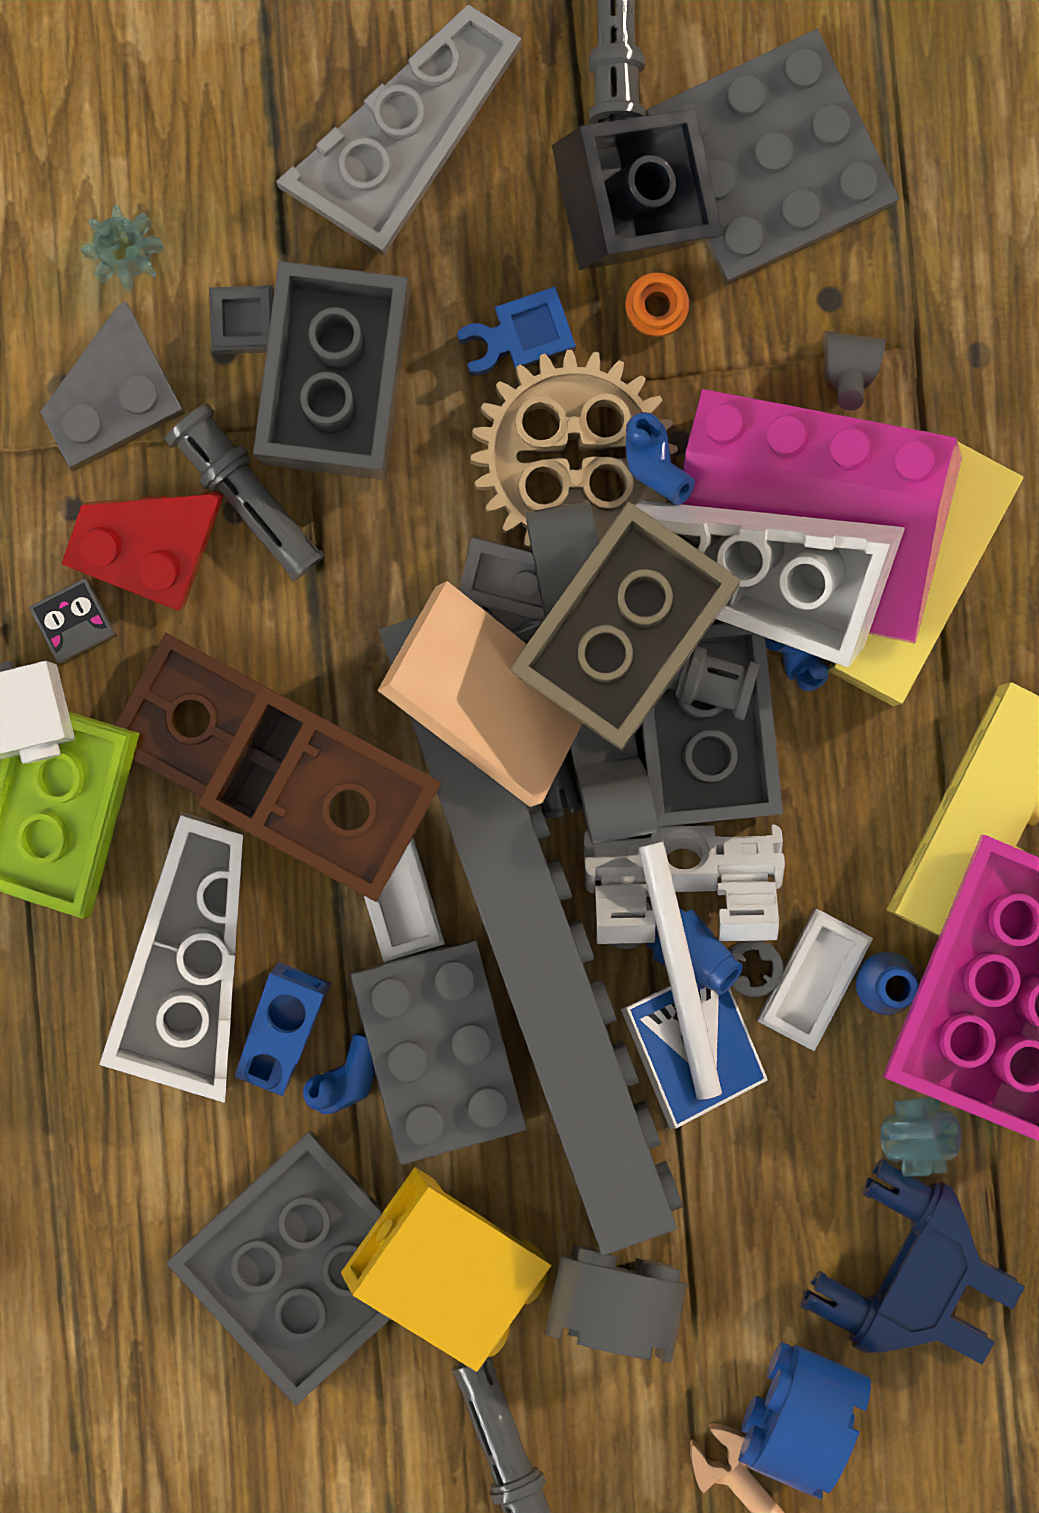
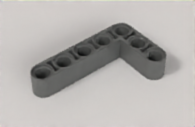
[525,500,658,845]

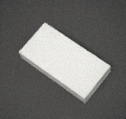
[364,836,445,962]
[756,908,873,1051]

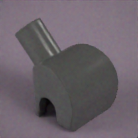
[823,331,886,411]

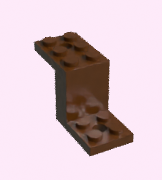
[115,632,442,902]

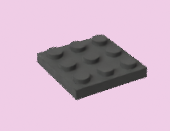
[646,28,900,285]
[166,1130,390,1406]

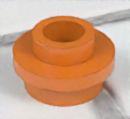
[625,273,689,337]

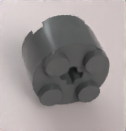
[545,1244,687,1362]

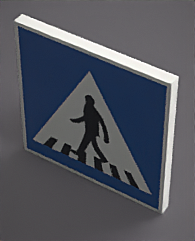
[621,983,768,1130]

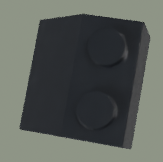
[552,108,723,271]

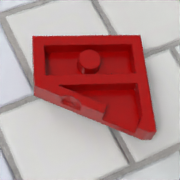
[61,491,224,611]

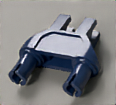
[801,1159,1025,1365]

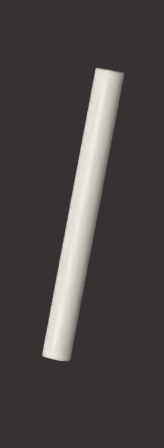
[638,841,722,1100]

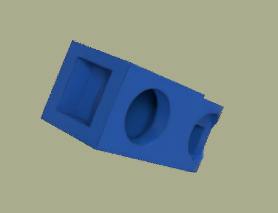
[235,962,331,1096]

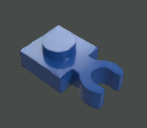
[457,286,576,376]

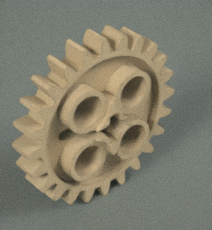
[470,350,678,549]

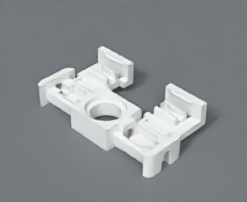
[584,824,785,944]

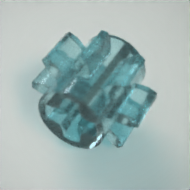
[81,205,164,290]
[880,1097,962,1177]

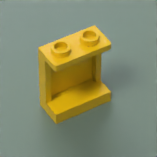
[341,1167,552,1372]

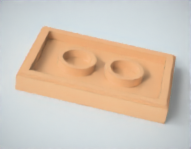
[378,581,583,807]

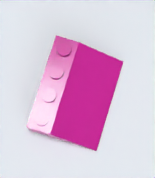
[682,389,962,644]
[882,834,1039,1141]

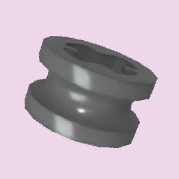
[729,940,783,997]

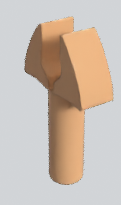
[690,1423,785,1513]

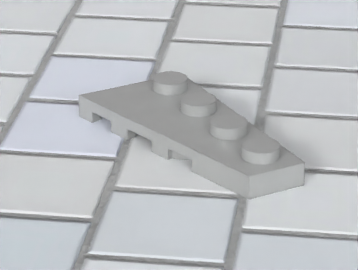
[276,4,522,256]

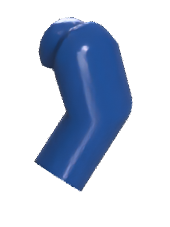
[626,412,695,505]
[765,637,829,691]
[303,1033,375,1114]

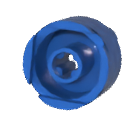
[738,1342,871,1499]

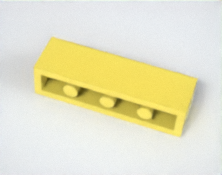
[828,441,1024,706]
[886,682,1039,937]

